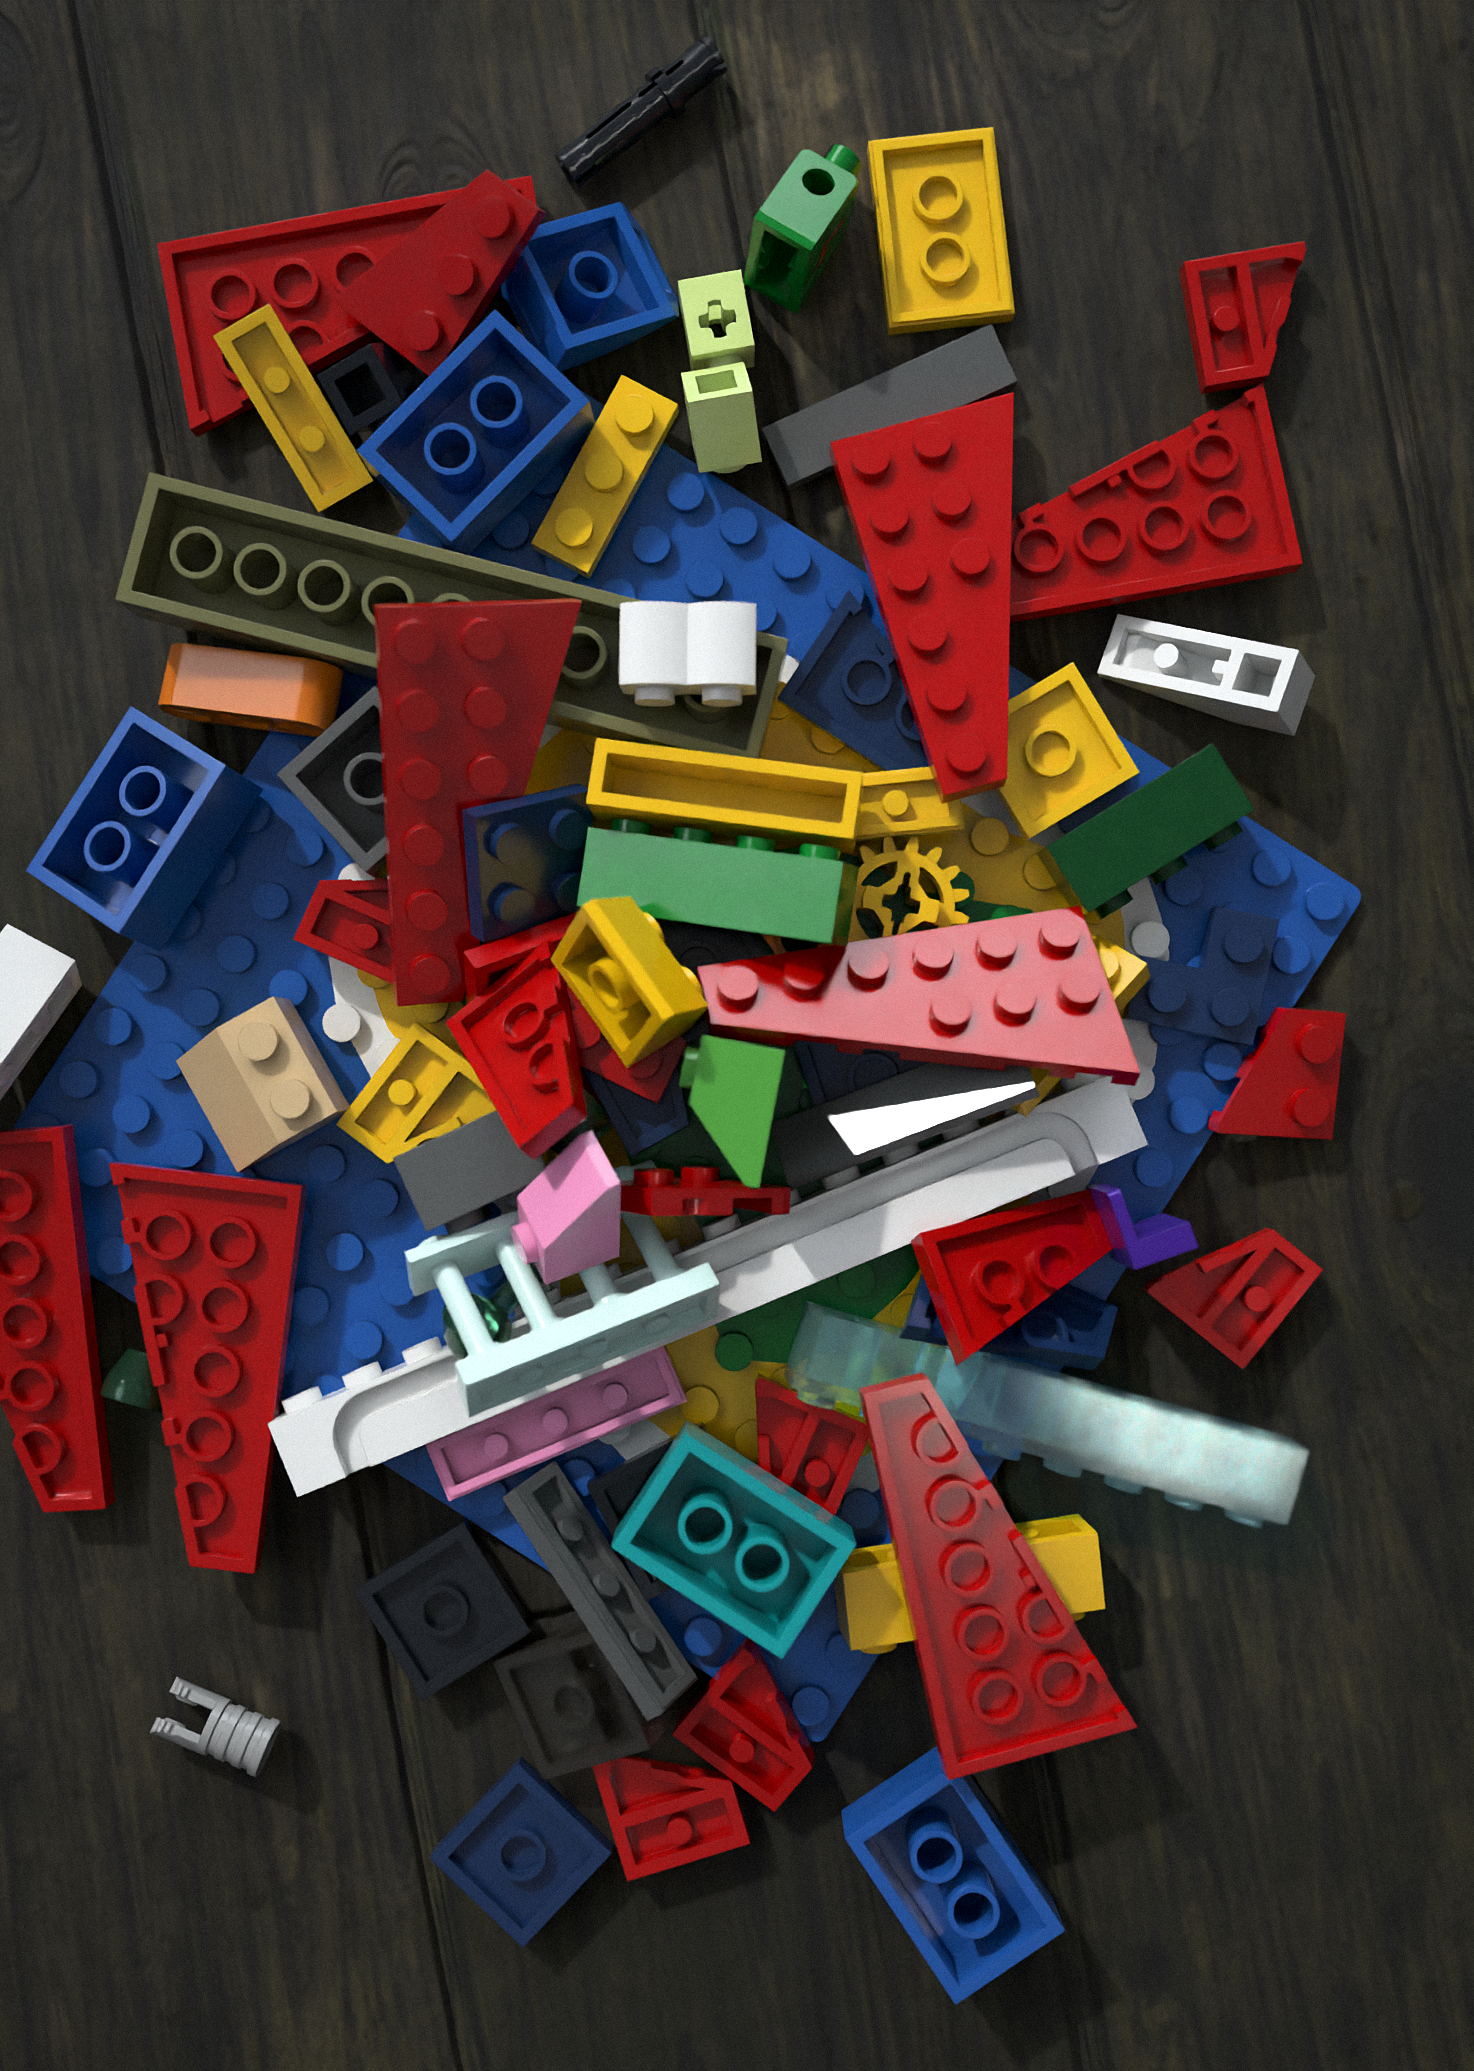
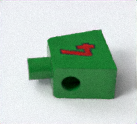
[743,144,861,315]

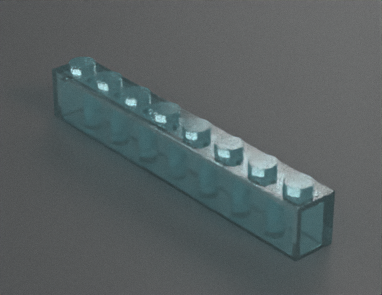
[784,1301,1310,1528]

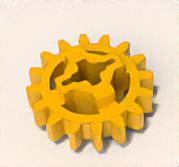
[848,836,969,943]

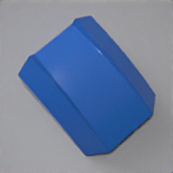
[501,202,679,372]

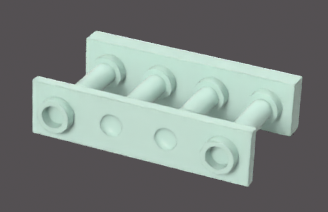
[405,1159,720,1417]

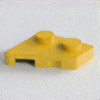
[336,1021,496,1164]

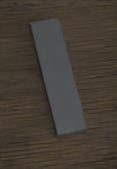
[761,324,1018,492]
[771,1063,1040,1189]
[502,1460,698,1721]

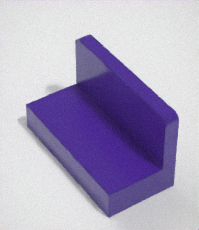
[1085,1182,1199,1270]

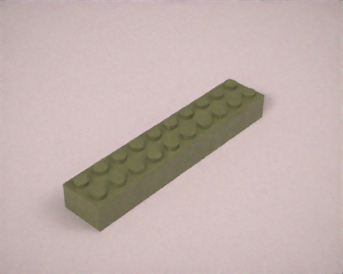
[115,472,789,759]

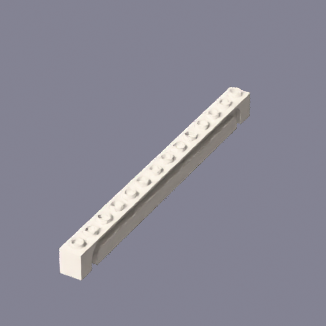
[268,1073,1148,1497]

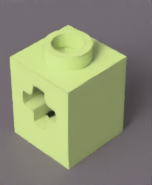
[678,269,755,371]
[681,361,762,473]

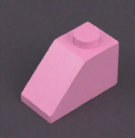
[511,1130,620,1285]

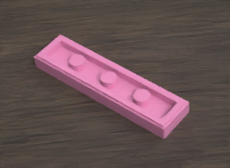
[425,1345,687,1501]

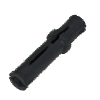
[554,35,727,190]

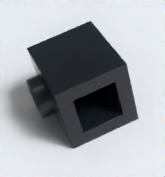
[316,342,417,435]

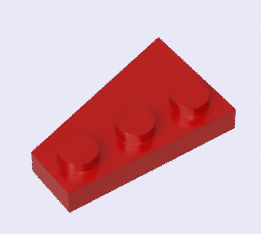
[446,939,587,1161]

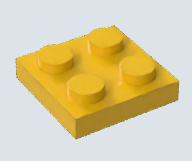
[994,662,1140,841]

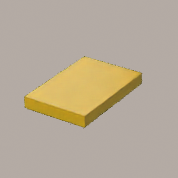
[867,127,1015,335]

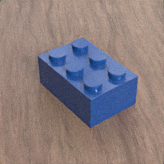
[357,310,595,555]
[26,706,263,951]
[841,1746,1065,2005]

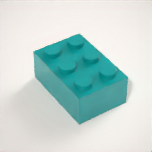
[611,1420,856,1659]

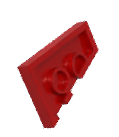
[332,169,547,376]
[911,1189,1113,1366]

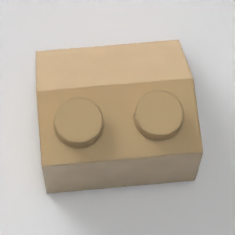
[176,996,350,1173]

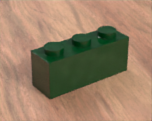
[1037,743,1254,920]

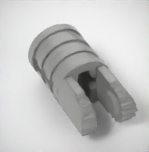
[150,1677,282,1777]

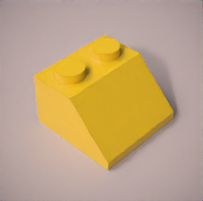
[551,896,709,1068]

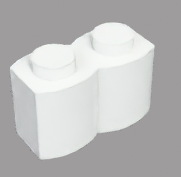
[619,601,757,707]

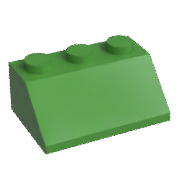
[679,1035,785,1188]

